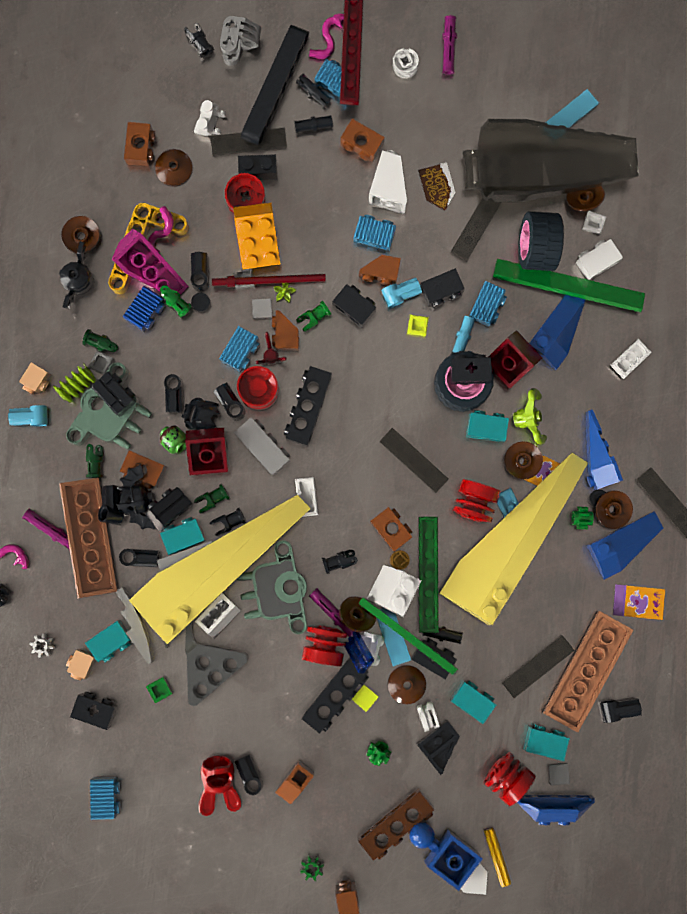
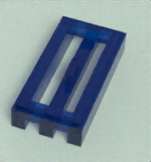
[344,631,375,674]

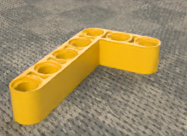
[108,203,189,294]

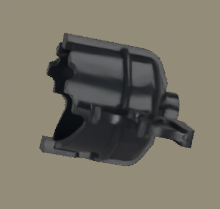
[59,241,94,309]
[117,464,155,530]

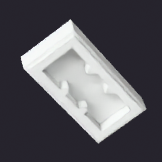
[610,339,652,379]
[295,477,318,517]

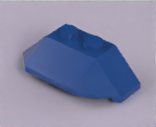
[517,795,595,825]

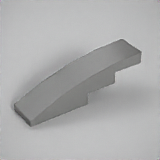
[116,587,154,664]

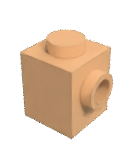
[19,363,51,394]
[66,649,96,681]

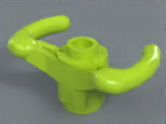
[513,388,547,445]

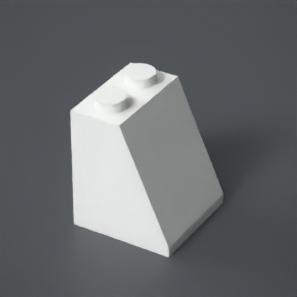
[368,150,407,214]
[367,565,421,617]

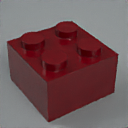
[487,330,543,388]
[185,427,228,475]

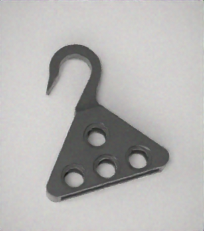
[164,623,249,706]

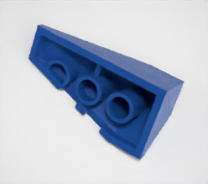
[529,295,586,370]
[586,409,623,490]
[586,511,663,580]

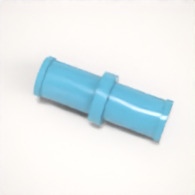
[452,316,476,353]

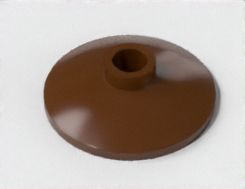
[155,149,193,186]
[567,182,605,211]
[61,216,100,253]
[504,441,543,479]
[596,490,633,529]
[339,597,376,632]
[388,665,426,704]

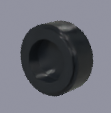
[191,293,211,313]
[588,489,606,508]

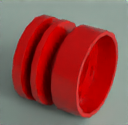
[225,173,266,214]
[452,479,501,523]
[302,625,348,667]
[483,752,536,807]

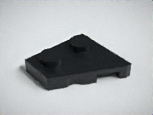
[417,720,460,775]

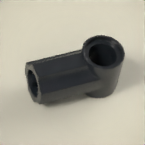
[190,252,209,292]
[164,374,183,413]
[213,382,245,421]
[98,485,124,525]
[119,549,159,567]
[601,698,642,723]
[234,754,263,795]

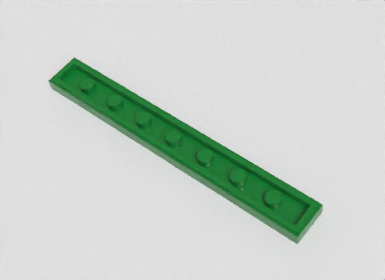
[493,259,645,312]

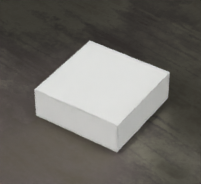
[582,211,606,235]

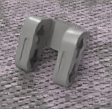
[220,16,262,66]

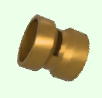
[390,550,410,570]

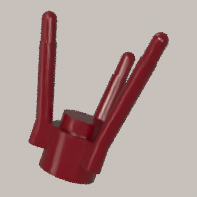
[255,332,287,366]

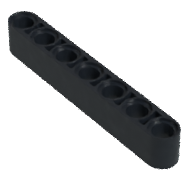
[241,25,309,146]

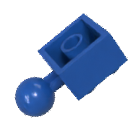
[409,822,483,891]

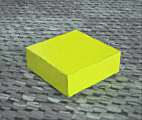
[407,315,429,337]
[352,684,379,712]

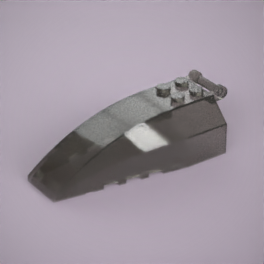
[462,119,639,202]

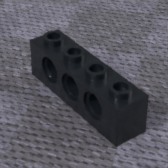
[284,366,332,447]
[301,656,369,734]

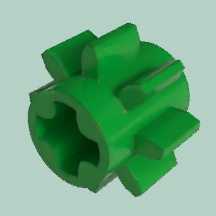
[571,507,594,530]
[366,741,392,766]
[300,855,324,881]

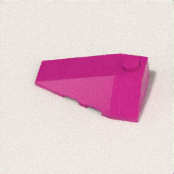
[112,229,189,295]

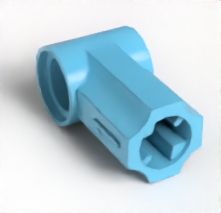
[381,277,422,308]
[8,405,48,426]

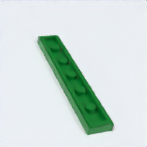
[418,517,439,633]
[359,598,459,675]

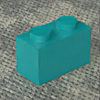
[466,410,509,443]
[160,517,206,555]
[85,620,131,663]
[450,681,496,724]
[523,724,570,761]

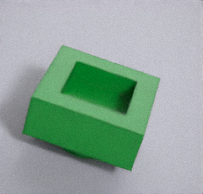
[146,677,173,703]

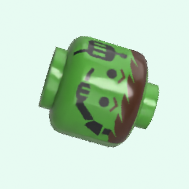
[159,425,186,454]

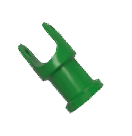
[160,285,192,317]
[296,301,332,332]

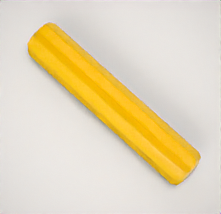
[484,828,511,887]

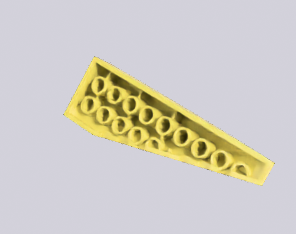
[439,453,588,625]
[129,495,311,644]

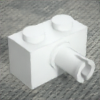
[195,593,241,639]

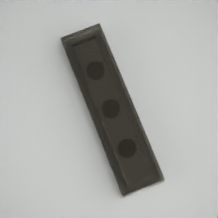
[210,127,287,156]
[451,187,505,261]
[379,428,449,493]
[636,468,687,538]
[501,635,575,698]

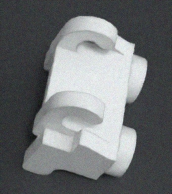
[194,100,226,136]
[352,632,384,666]

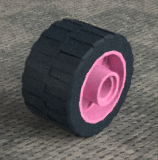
[519,211,564,271]
[434,351,494,412]

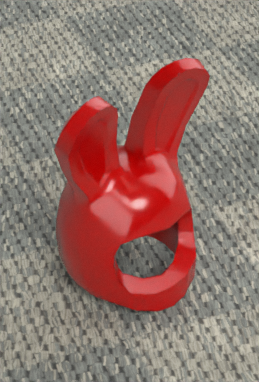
[199,756,241,816]

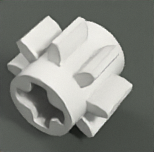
[29,633,55,658]

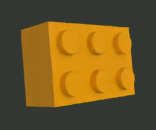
[233,202,280,269]

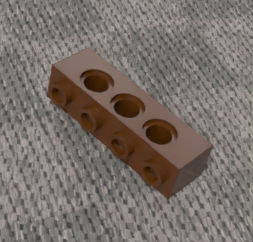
[358,788,434,861]

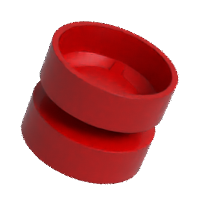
[237,366,279,410]

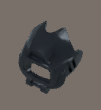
[181,397,220,430]

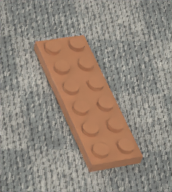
[59,478,117,598]
[543,611,633,733]

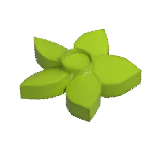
[274,283,296,303]

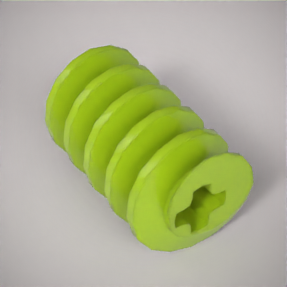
[53,362,97,403]

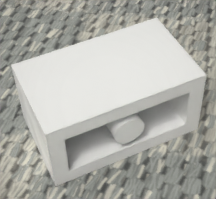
[576,239,623,280]

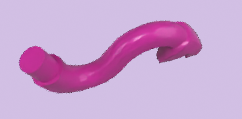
[309,14,344,59]
[148,206,174,253]
[0,544,29,569]

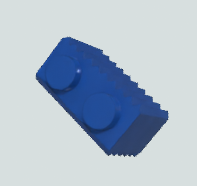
[123,286,165,332]

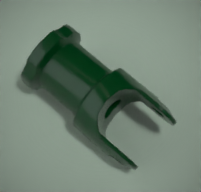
[82,329,118,352]
[86,444,103,478]
[194,484,230,514]

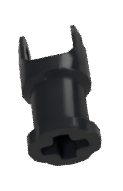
[184,23,214,58]
[209,508,246,536]
[322,550,358,574]

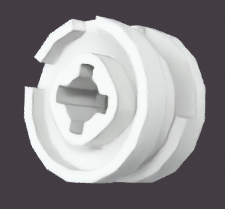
[393,48,419,78]
[417,701,440,732]

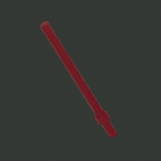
[212,274,326,287]

